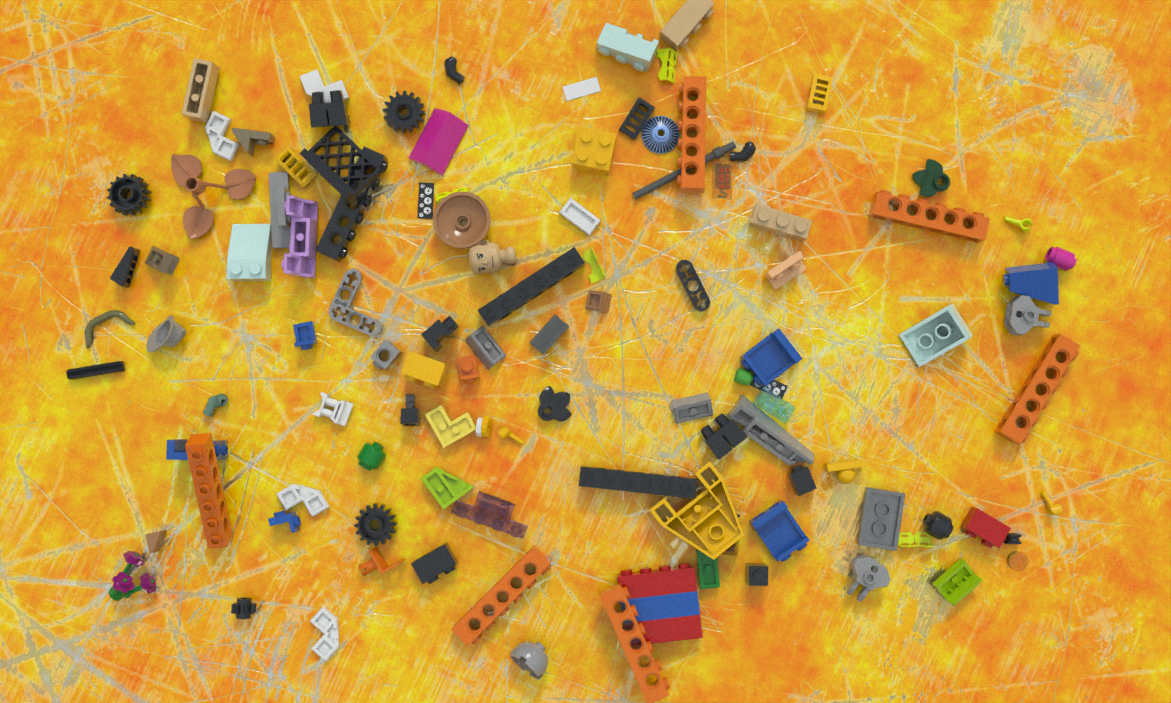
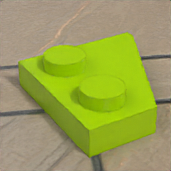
[421,467,474,510]

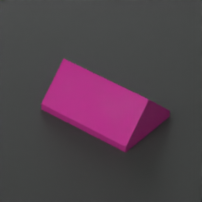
[409,108,469,176]

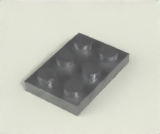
[857,487,905,551]

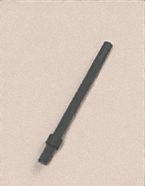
[632,141,736,200]

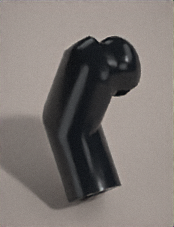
[444,56,465,85]

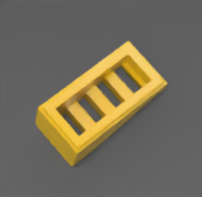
[805,73,833,115]
[275,146,317,188]

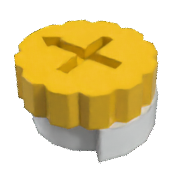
[475,416,492,437]

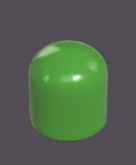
[734,368,753,386]

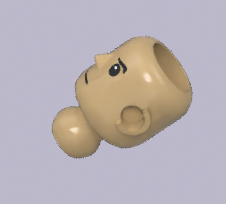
[469,240,516,275]

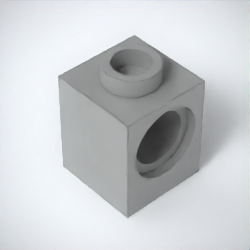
[370,340,402,370]

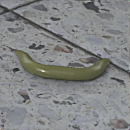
[84,310,135,348]

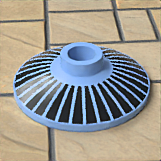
[642,116,680,154]

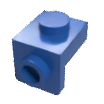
[293,321,318,350]
[268,510,301,533]

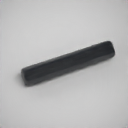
[66,361,125,380]

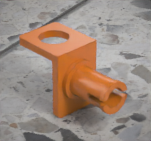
[358,547,405,576]

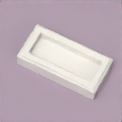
[559,197,601,236]

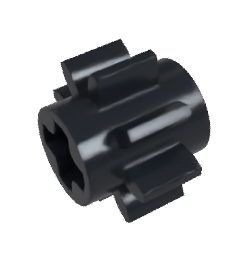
[231,597,256,619]

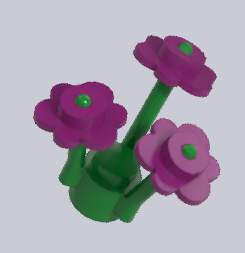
[109,551,156,601]

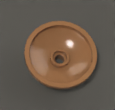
[433,192,491,249]

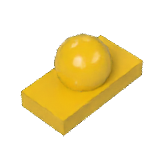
[823,458,866,484]

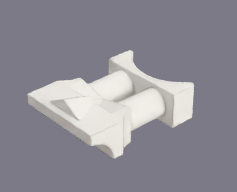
[312,392,354,426]

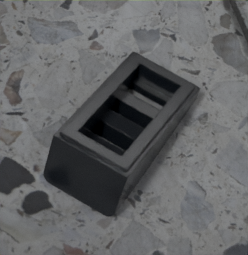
[619,97,656,140]
[110,246,140,288]

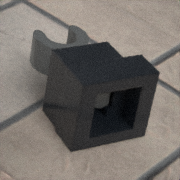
[400,394,420,426]

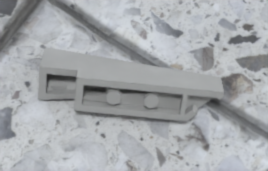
[728,395,814,465]

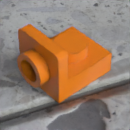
[456,355,480,384]

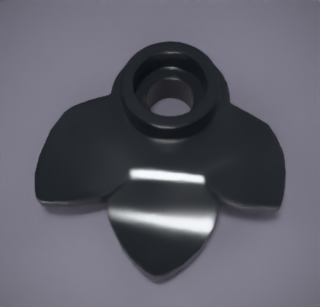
[538,386,572,422]

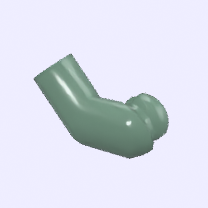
[203,394,228,417]

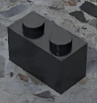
[411,542,458,584]

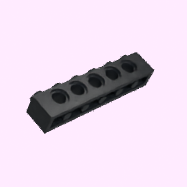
[315,146,388,262]
[478,247,585,328]
[579,466,697,499]

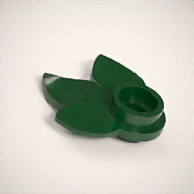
[912,159,950,197]

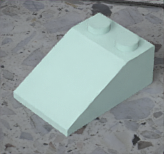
[227,224,272,281]
[899,303,973,367]

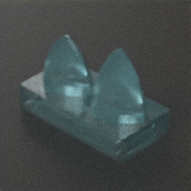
[753,387,796,424]

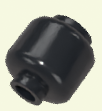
[923,511,954,540]

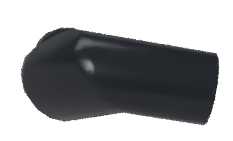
[730,142,756,161]

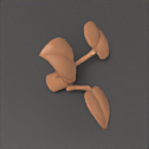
[171,154,256,239]

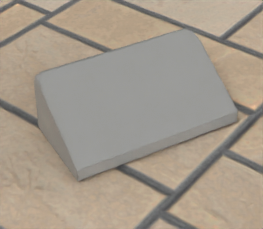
[465,326,506,370]
[671,393,713,424]

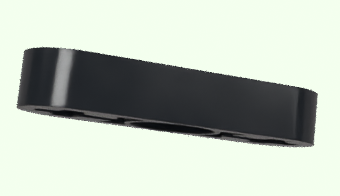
[675,260,710,312]

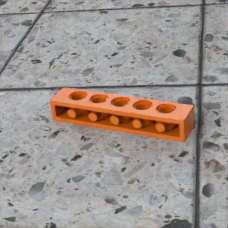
[677,76,707,193]
[868,190,990,243]
[994,334,1080,444]
[185,433,233,548]
[451,545,551,646]
[599,583,670,703]

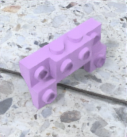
[282,196,318,279]

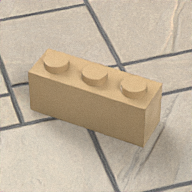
[659,0,715,51]
[182,58,219,123]
[748,204,812,242]

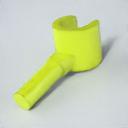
[1004,216,1033,233]

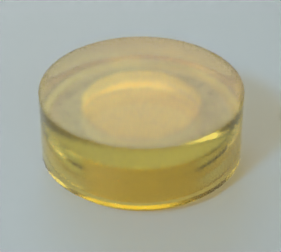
[1007,551,1028,571]

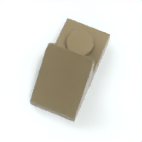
[232,128,275,156]
[145,246,180,275]

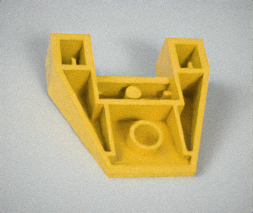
[649,461,744,560]

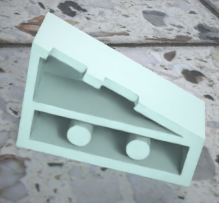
[596,23,659,72]

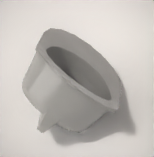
[146,315,186,352]

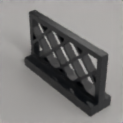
[300,126,383,206]

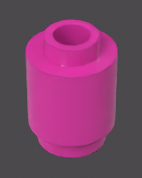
[1045,247,1077,271]

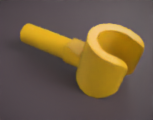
[498,426,524,445]
[1041,490,1063,516]

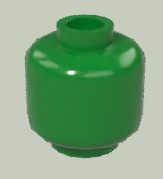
[357,441,386,471]

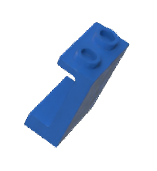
[740,328,802,387]
[166,439,228,460]
[749,500,809,562]

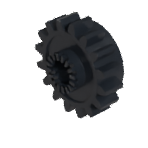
[383,90,426,134]
[107,174,152,216]
[354,503,398,546]

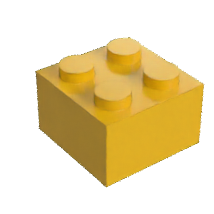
[571,126,617,175]
[401,351,450,389]

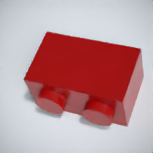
[960,507,1011,548]

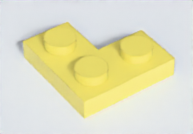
[425,405,476,448]

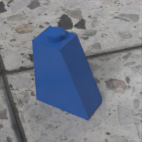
[1003,262,1059,305]

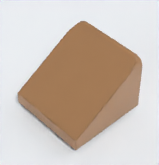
[585,290,611,313]
[146,530,166,553]

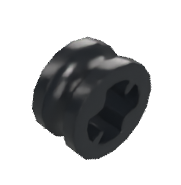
[1003,533,1022,544]

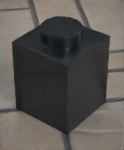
[787,464,817,496]
[746,563,768,586]

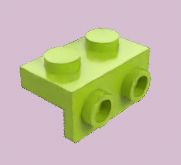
[932,558,982,606]

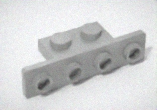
[269,172,291,249]

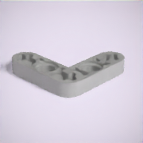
[329,269,382,336]

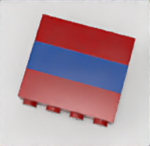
[617,563,703,646]

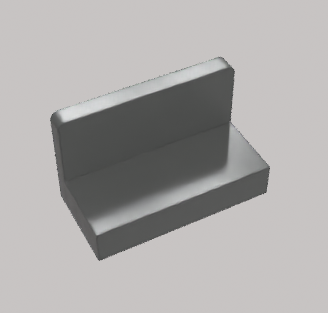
[530,314,569,355]

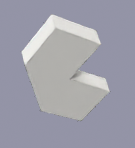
[300,69,350,102]
[205,111,240,162]
[277,484,330,517]
[310,606,340,662]

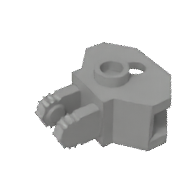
[1004,295,1051,335]
[847,555,891,602]

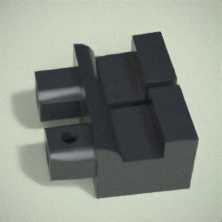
[309,90,351,128]
[421,316,459,352]
[700,413,747,460]

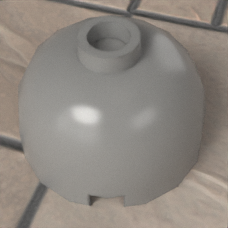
[509,641,549,680]

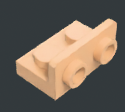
[764,251,806,289]

